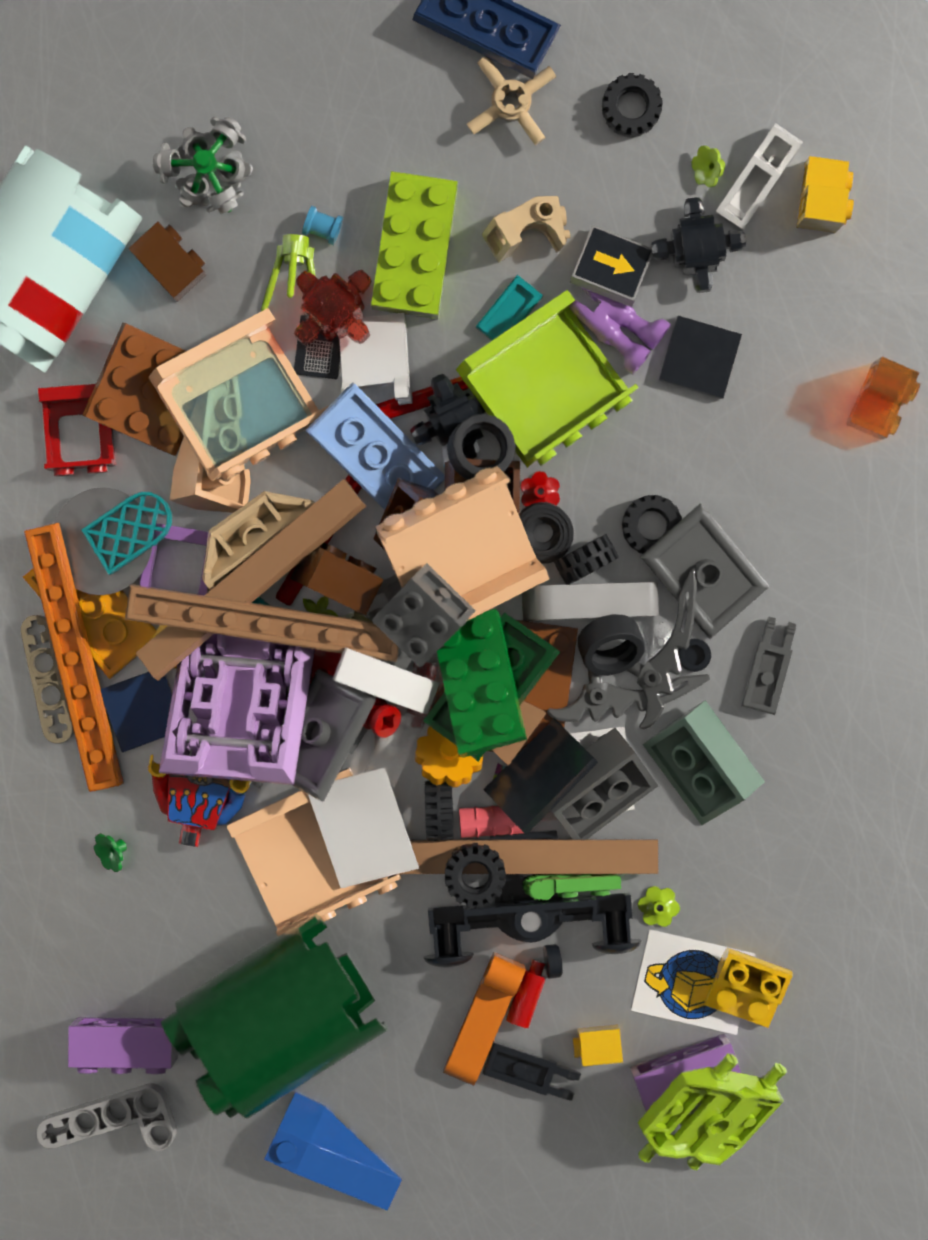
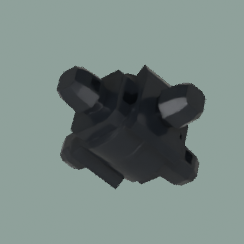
[651,197,746,293]
[410,374,486,459]

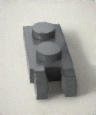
[741,617,796,715]

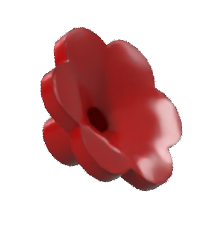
[520,471,560,507]

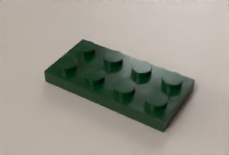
[423,612,560,761]

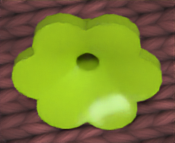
[691,145,725,187]
[638,886,680,927]

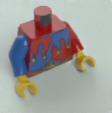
[148,755,252,847]

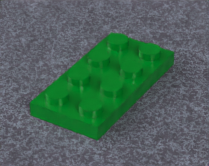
[437,609,527,758]

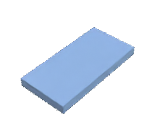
[305,382,445,510]

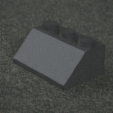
[551,727,658,839]

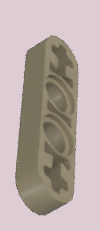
[21,615,74,743]

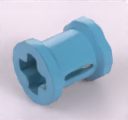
[302,206,343,246]

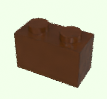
[128,222,206,302]

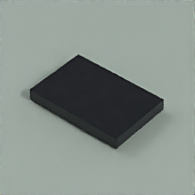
[483,718,598,835]

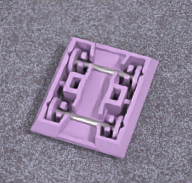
[159,634,315,785]

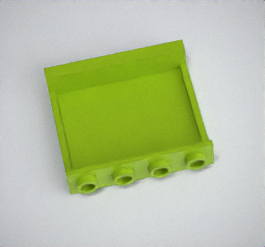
[455,290,639,468]

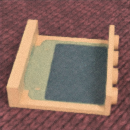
[149,308,328,482]

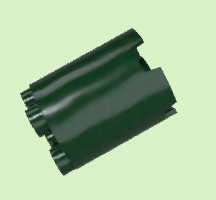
[161,913,388,1119]

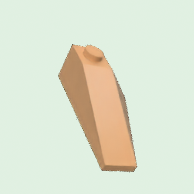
[170,376,251,513]

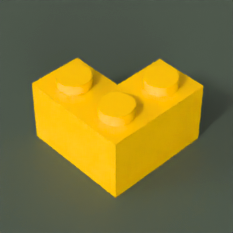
[796,156,854,233]

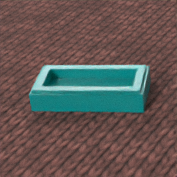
[475,275,543,341]

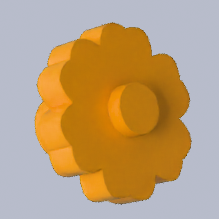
[415,726,483,788]

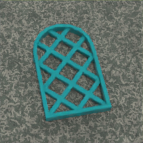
[81,492,172,575]

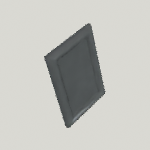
[640,503,770,639]
[293,669,376,802]

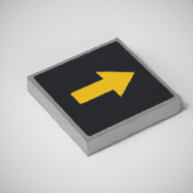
[569,225,652,307]

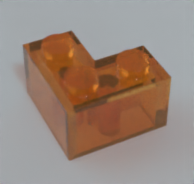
[846,356,921,440]

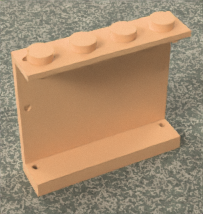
[375,466,550,621]
[226,767,401,936]

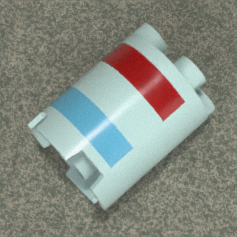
[0,145,143,373]

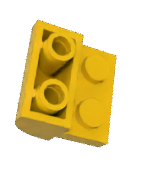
[705,947,793,1028]

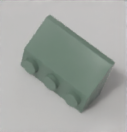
[643,700,765,825]

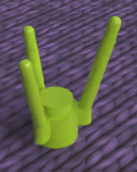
[261,234,318,311]

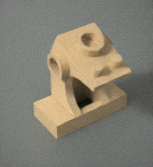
[482,196,570,263]

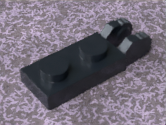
[482,1041,581,1101]

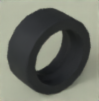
[447,414,516,480]
[578,614,645,676]

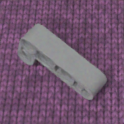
[522,582,659,621]
[36,1083,177,1151]

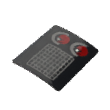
[294,315,341,379]

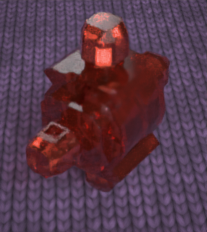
[294,269,372,345]

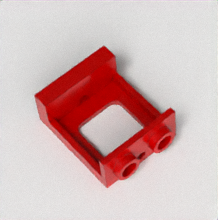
[38,384,116,476]

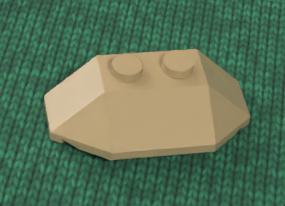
[202,491,314,590]

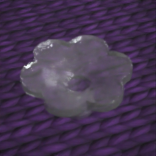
[643,622,672,660]

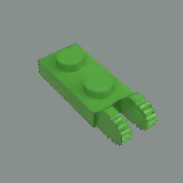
[522,874,621,900]

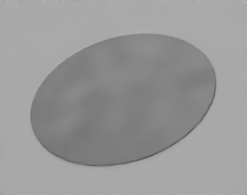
[53,488,153,595]

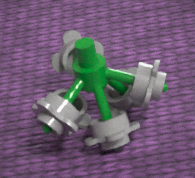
[153,117,253,214]

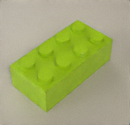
[371,171,458,319]

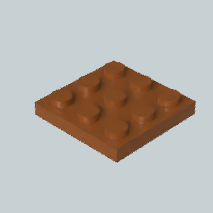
[82,322,197,457]

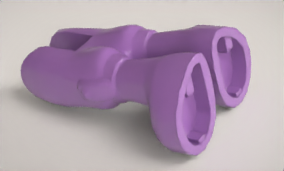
[569,288,671,375]

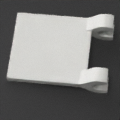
[339,313,412,405]

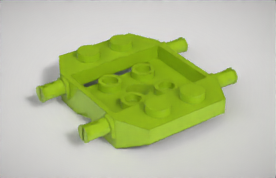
[638,1053,787,1171]

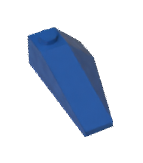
[264,1091,402,1211]

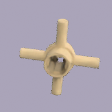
[467,56,556,146]

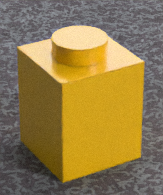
[572,1024,623,1066]

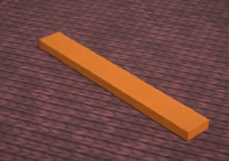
[24,523,124,792]

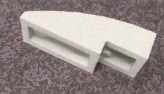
[716,123,803,230]
[333,647,439,715]

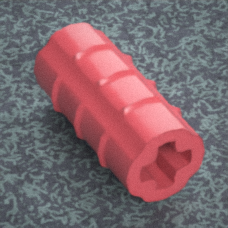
[459,805,524,838]

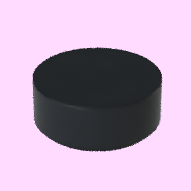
[677,638,711,672]
[543,944,563,979]

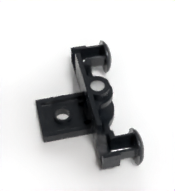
[423,830,642,967]

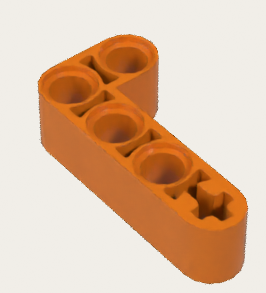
[443,952,526,1086]

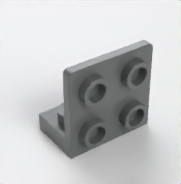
[372,563,476,667]

